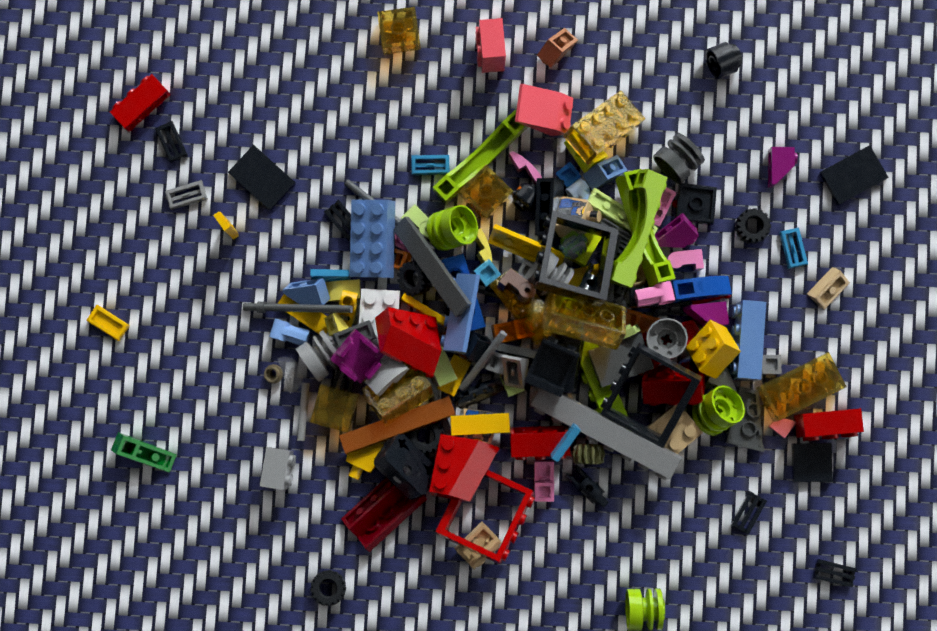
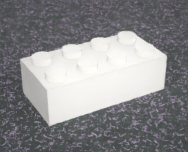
[359,288,401,367]

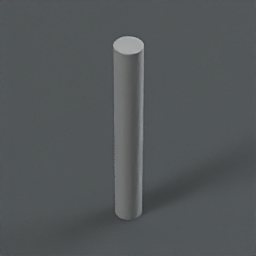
[297,383,310,441]

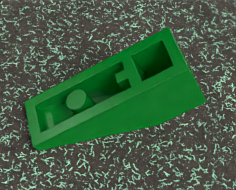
[111,432,177,473]

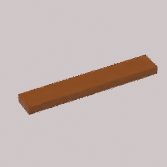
[339,396,456,455]

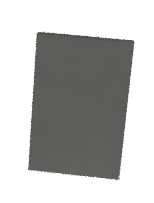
[587,333,654,388]

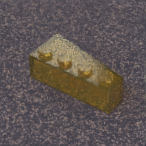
[489,269,564,345]

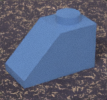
[583,155,628,190]
[282,278,330,305]

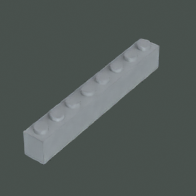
[531,388,682,480]

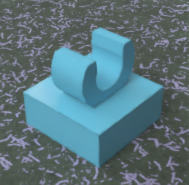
[474,259,501,287]

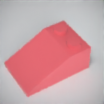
[515,84,573,136]

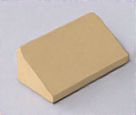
[807,267,850,310]

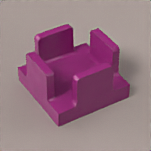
[330,329,384,383]

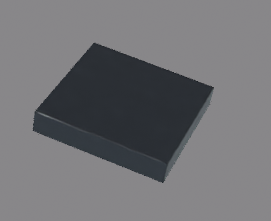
[675,183,717,225]
[792,443,833,482]

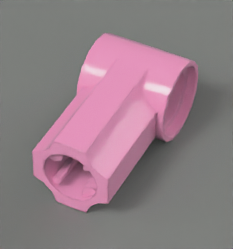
[634,281,675,307]

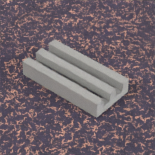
[165,180,208,210]

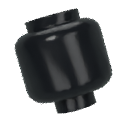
[512,183,537,211]

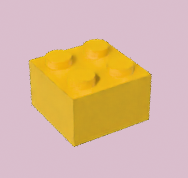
[686,320,741,379]

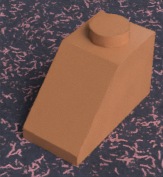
[537,28,578,68]

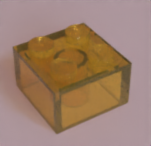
[377,7,421,55]
[459,165,513,222]
[310,384,360,432]

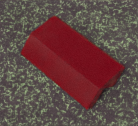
[341,476,427,552]

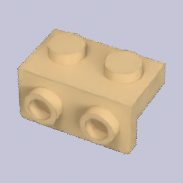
[454,521,502,569]

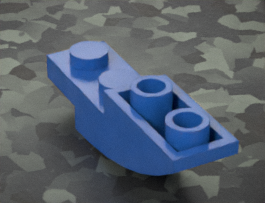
[669,276,732,304]

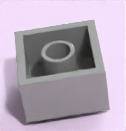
[260,447,296,490]

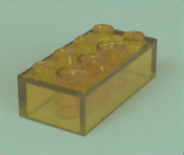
[563,90,646,165]
[543,293,626,350]
[755,352,847,422]

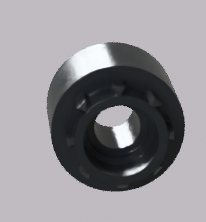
[705,42,742,79]

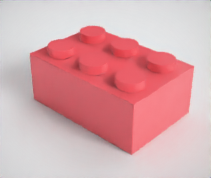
[475,18,506,73]

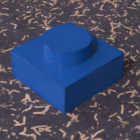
[555,162,582,189]

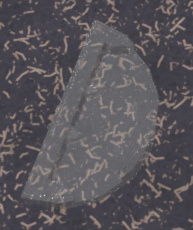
[278,357,304,394]

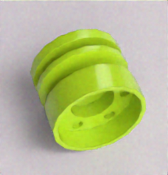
[427,205,478,251]
[692,385,745,436]
[625,588,665,631]

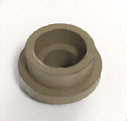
[264,364,283,384]

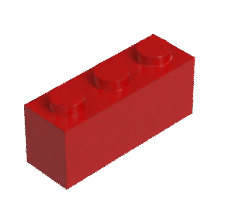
[110,74,171,132]

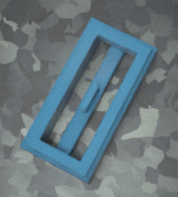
[411,155,450,175]
[779,227,808,269]
[310,269,350,282]
[550,423,581,462]

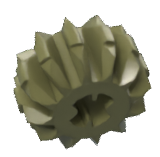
[572,444,605,465]

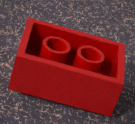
[794,408,864,441]
[510,426,570,460]

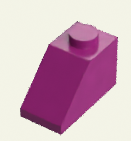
[768,147,798,188]
[655,213,699,248]
[683,301,729,327]

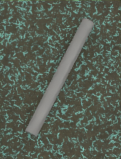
[459,330,507,391]

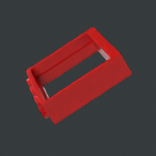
[435,470,535,565]

